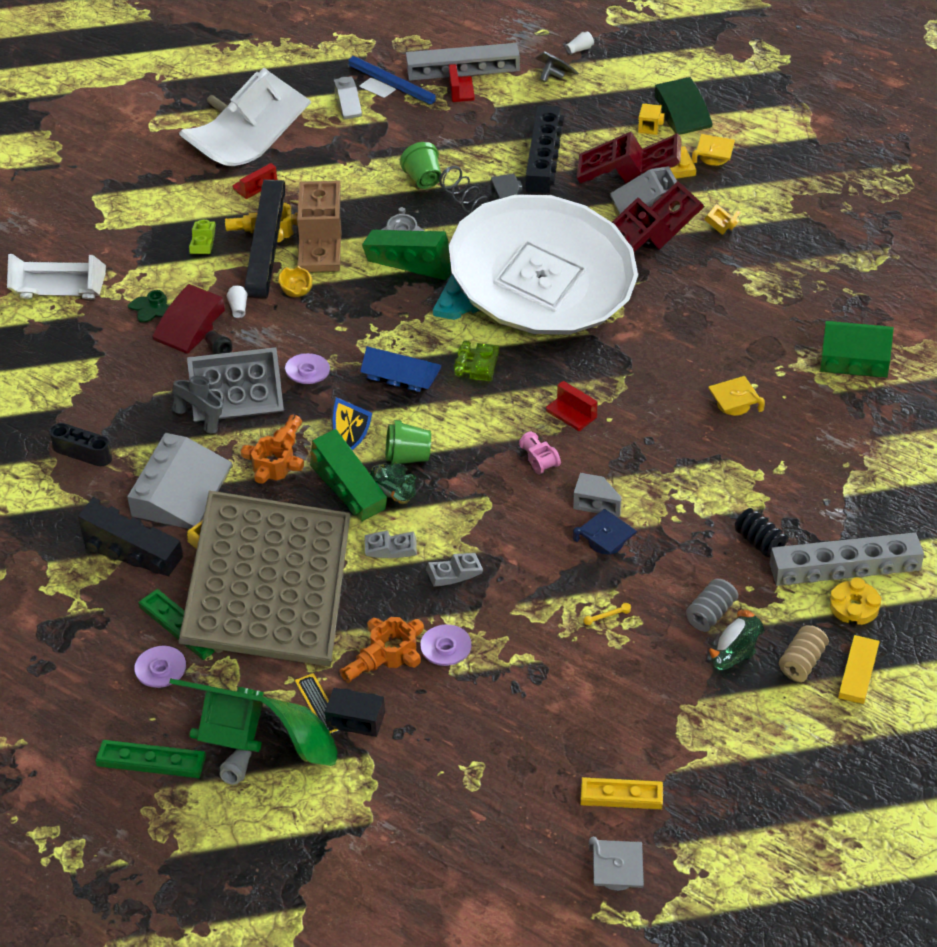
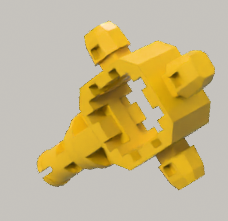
[225,203,298,242]

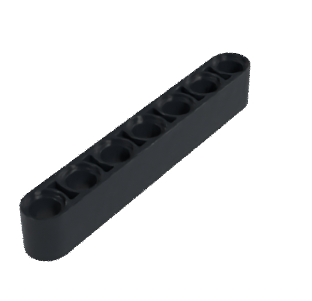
[245,180,286,298]

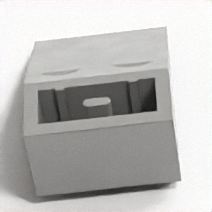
[610,166,680,215]

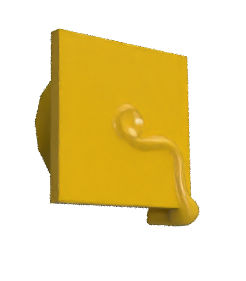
[692,134,735,165]
[708,376,765,416]

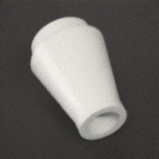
[566,31,594,55]
[226,286,248,318]

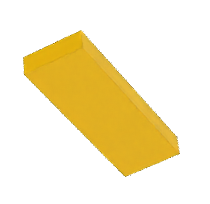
[838,635,879,704]
[581,777,663,810]

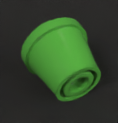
[400,142,442,189]
[385,420,431,467]

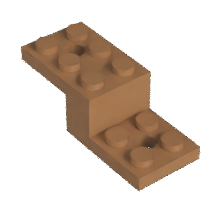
[297,180,342,272]

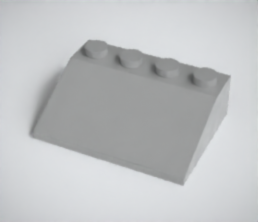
[187,347,284,422]
[127,433,232,529]

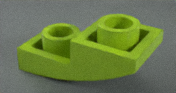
[189,220,216,254]

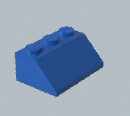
[360,346,441,392]

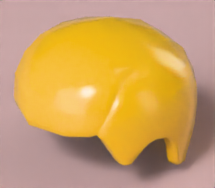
[278,266,313,298]

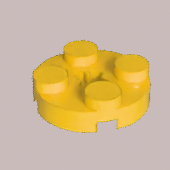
[830,578,882,625]

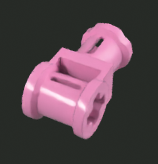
[519,431,561,475]

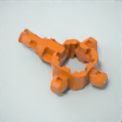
[241,414,304,484]
[339,617,424,683]

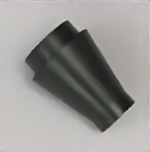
[205,331,233,354]

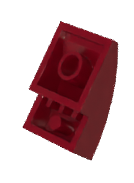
[152,284,225,354]

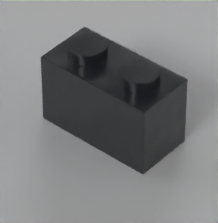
[325,688,385,737]

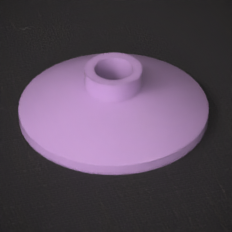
[285,353,330,384]
[420,625,471,666]
[135,646,186,688]

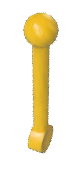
[583,603,631,625]

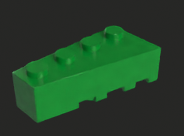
[362,230,452,281]

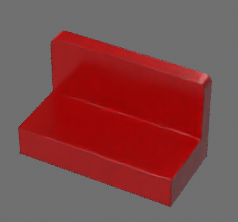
[449,64,475,102]
[232,163,278,199]
[546,381,598,431]

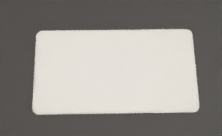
[359,78,396,98]

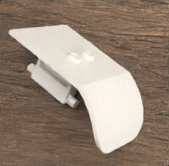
[179,68,311,166]

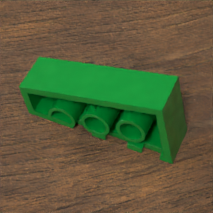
[310,429,387,522]

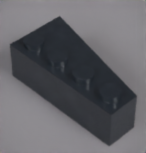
[78,497,183,577]

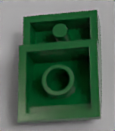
[654,77,713,135]

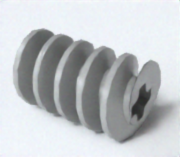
[686,579,738,632]

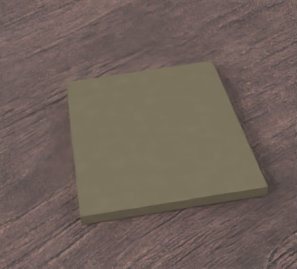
[179,490,351,667]

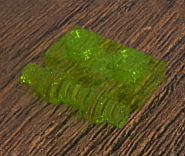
[454,340,499,381]

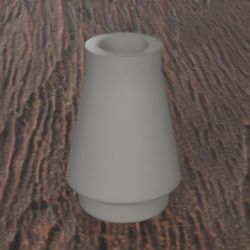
[220,749,251,785]

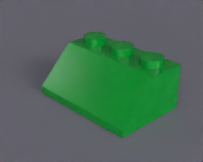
[820,321,894,378]

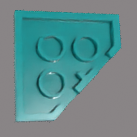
[433,274,481,320]

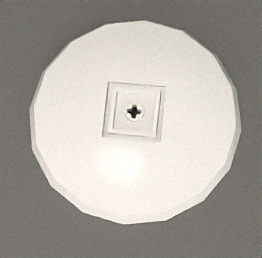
[449,195,638,334]

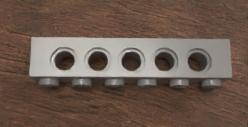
[770,532,924,586]

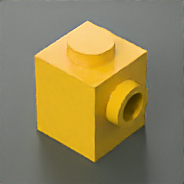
[638,103,664,135]

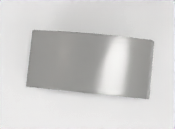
[365,530,417,558]
[426,553,483,587]

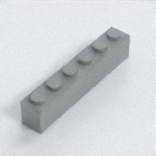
[406,43,520,80]

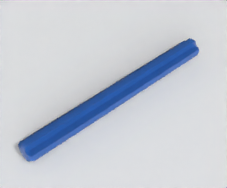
[348,56,436,105]

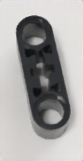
[49,423,112,467]

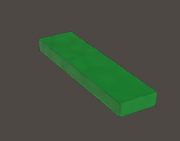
[138,589,215,660]
[95,740,206,778]

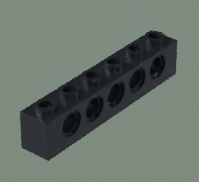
[526,105,564,193]

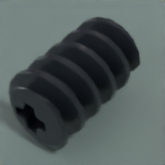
[735,508,789,557]

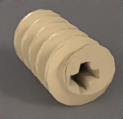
[779,625,829,682]

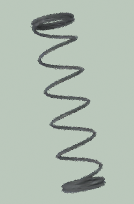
[439,166,489,213]

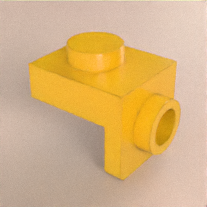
[704,204,741,235]

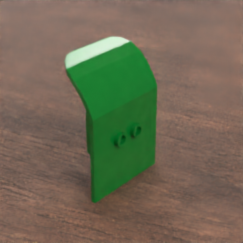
[169,678,337,766]

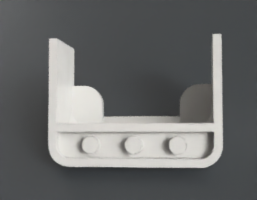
[7,254,106,300]

